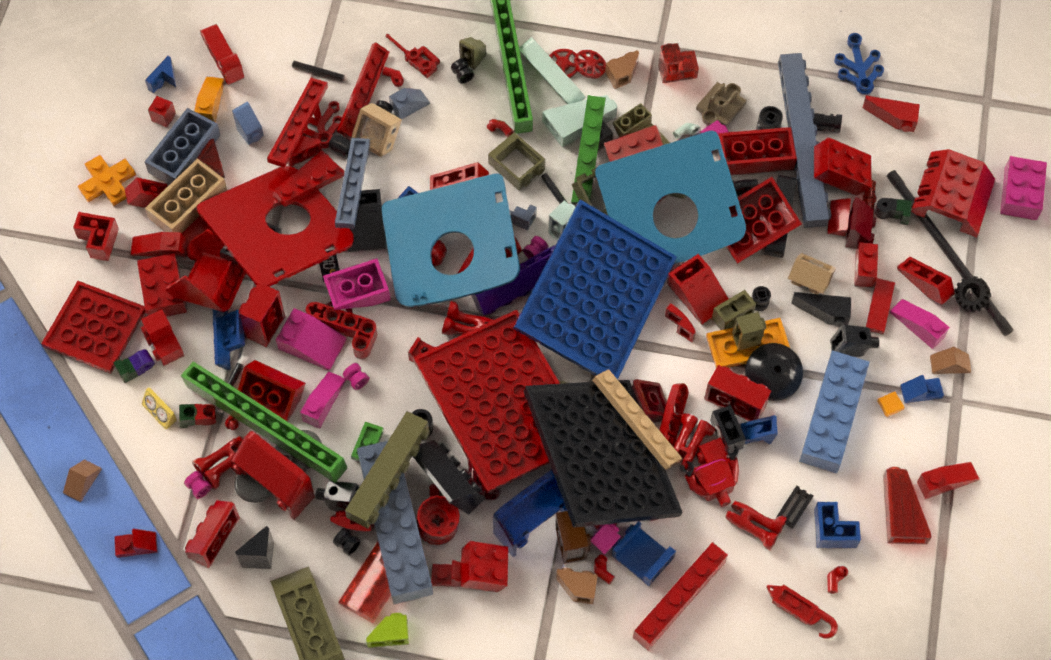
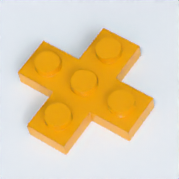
[77,155,136,207]

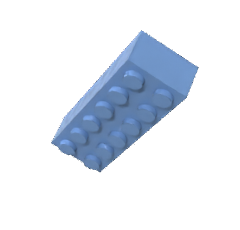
[799,350,870,473]

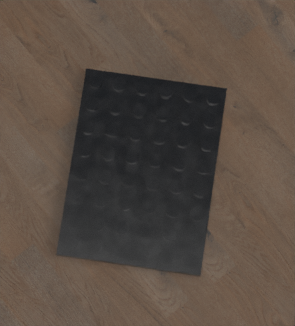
[523,380,683,528]

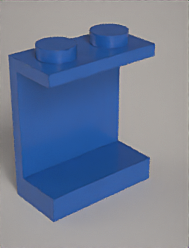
[612,521,676,586]

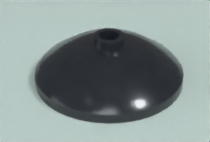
[745,343,803,401]

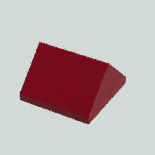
[632,379,667,423]

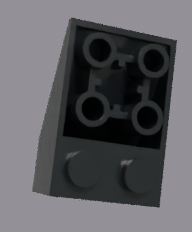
[348,189,385,252]

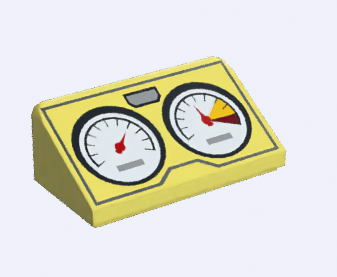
[141,387,177,429]

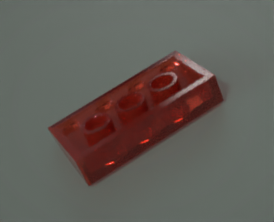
[338,541,391,623]

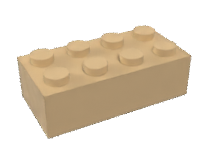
[145,159,227,233]

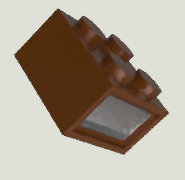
[555,511,591,564]

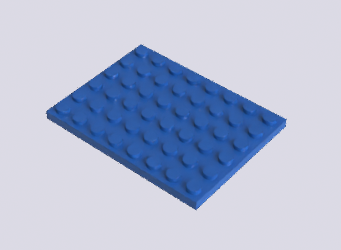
[513,199,677,380]

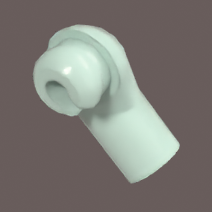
[673,123,701,139]

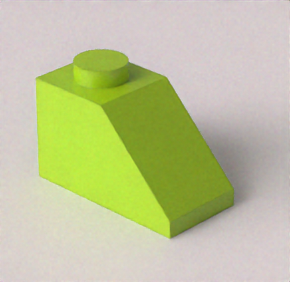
[366,613,409,648]

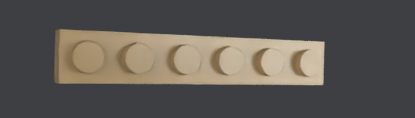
[592,369,682,470]

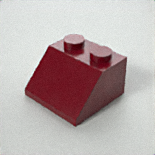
[845,197,876,249]

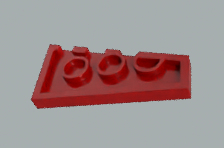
[273,150,344,207]

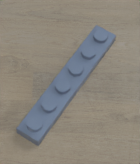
[335,138,370,229]

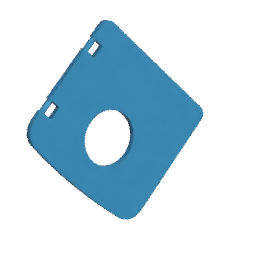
[595,131,746,264]
[382,173,520,307]

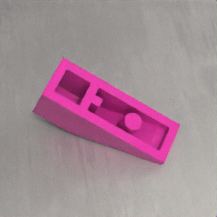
[890,299,950,349]
[300,372,346,429]

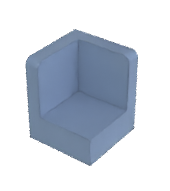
[510,204,537,230]

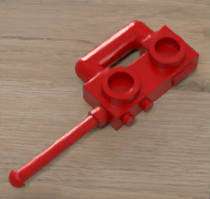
[385,34,440,78]

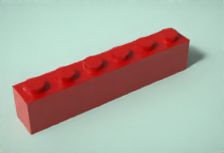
[633,542,728,651]

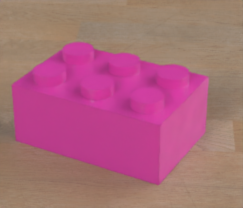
[1000,156,1047,220]

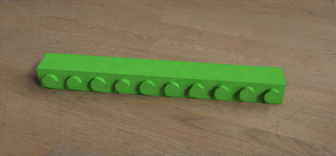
[490,0,533,134]
[181,361,348,483]

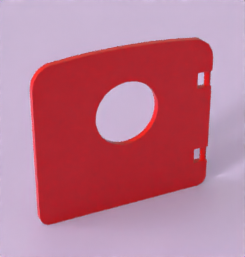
[197,166,353,287]

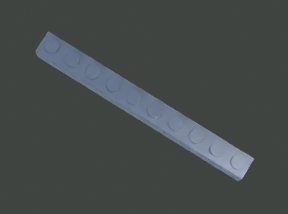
[778,53,831,228]

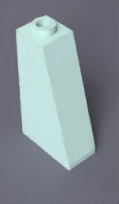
[542,95,618,147]

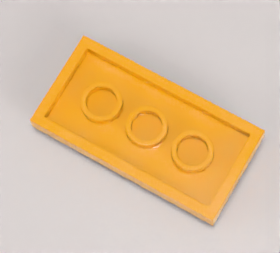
[706,318,790,368]

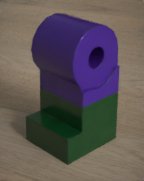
[113,349,155,383]

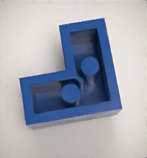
[814,502,861,548]

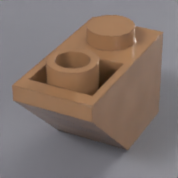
[605,50,639,89]
[556,568,598,604]

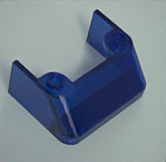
[493,469,567,557]

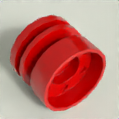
[416,495,460,546]

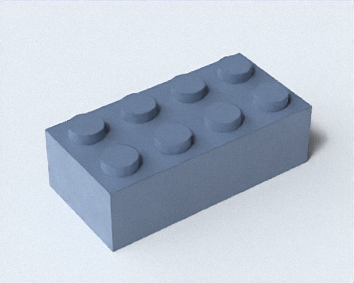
[145,108,221,185]

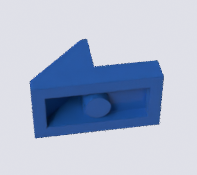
[145,56,176,93]
[900,375,944,403]
[740,415,778,444]

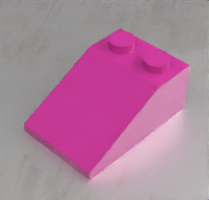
[323,258,391,310]
[276,308,347,371]

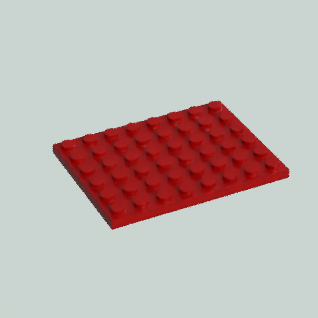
[413,309,560,494]

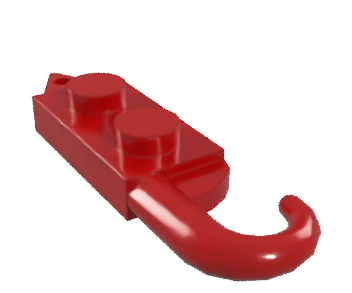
[766,584,838,639]

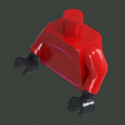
[679,445,739,507]

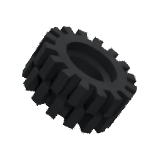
[954,276,991,312]

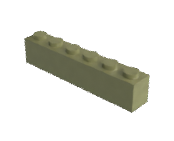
[345,411,430,529]

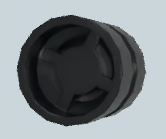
[756,106,783,130]

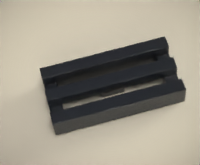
[776,485,814,529]

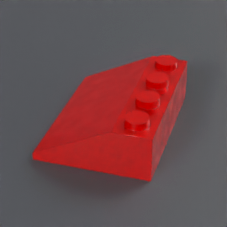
[726,177,802,264]

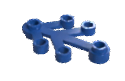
[834,33,884,95]

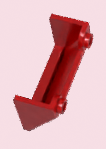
[165,229,246,312]

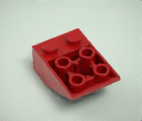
[667,254,729,325]

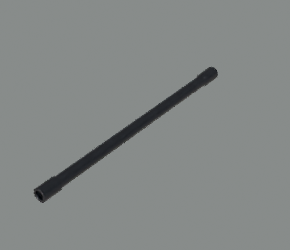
[886,170,1014,336]

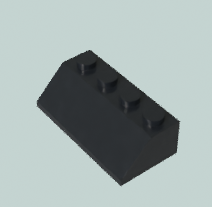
[412,440,486,515]

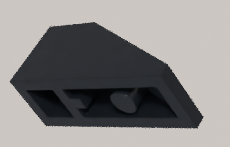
[791,292,851,327]

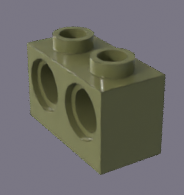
[712,290,756,330]

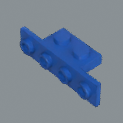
[213,309,245,371]

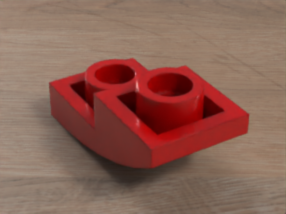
[330,510,375,531]

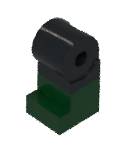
[875,198,912,225]

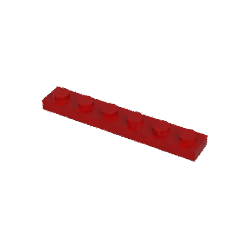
[337,42,390,140]
[267,78,328,168]

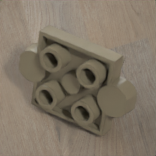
[696,82,747,127]

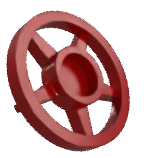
[549,48,580,78]

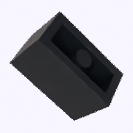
[710,405,746,453]

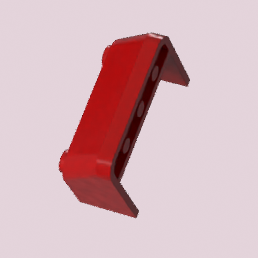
[231,431,315,520]

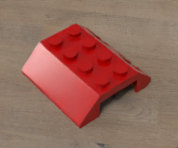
[911,149,995,238]

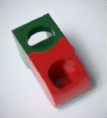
[179,404,216,429]

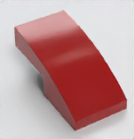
[665,303,696,342]

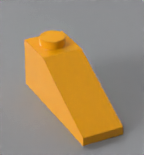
[194,77,225,123]

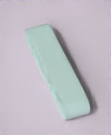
[519,37,586,104]

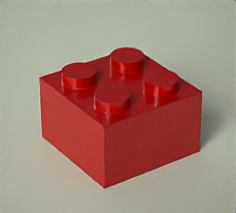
[460,541,508,592]

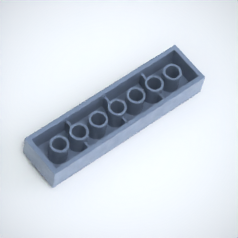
[357,441,433,605]

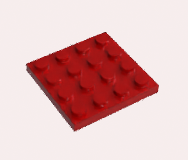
[41,281,146,374]

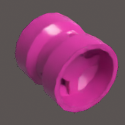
[522,236,549,259]
[343,363,370,390]
[184,471,212,499]

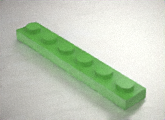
[571,95,606,204]

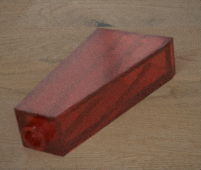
[883,467,932,544]

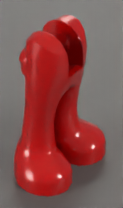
[442,301,493,335]
[672,413,716,470]
[192,436,244,490]
[725,501,787,551]

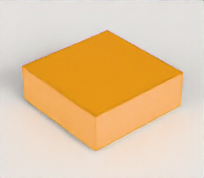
[877,391,905,417]

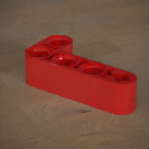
[200,24,245,85]
[305,302,378,359]

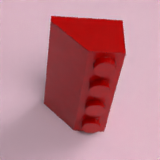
[718,127,797,175]

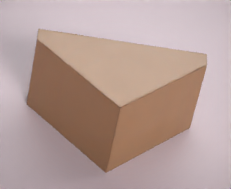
[930,347,971,374]
[63,459,102,502]

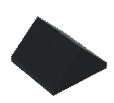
[235,526,274,569]

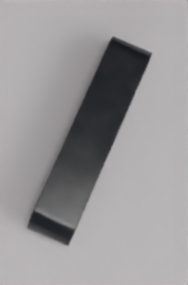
[764,175,797,258]

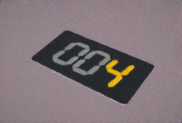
[319,250,340,282]

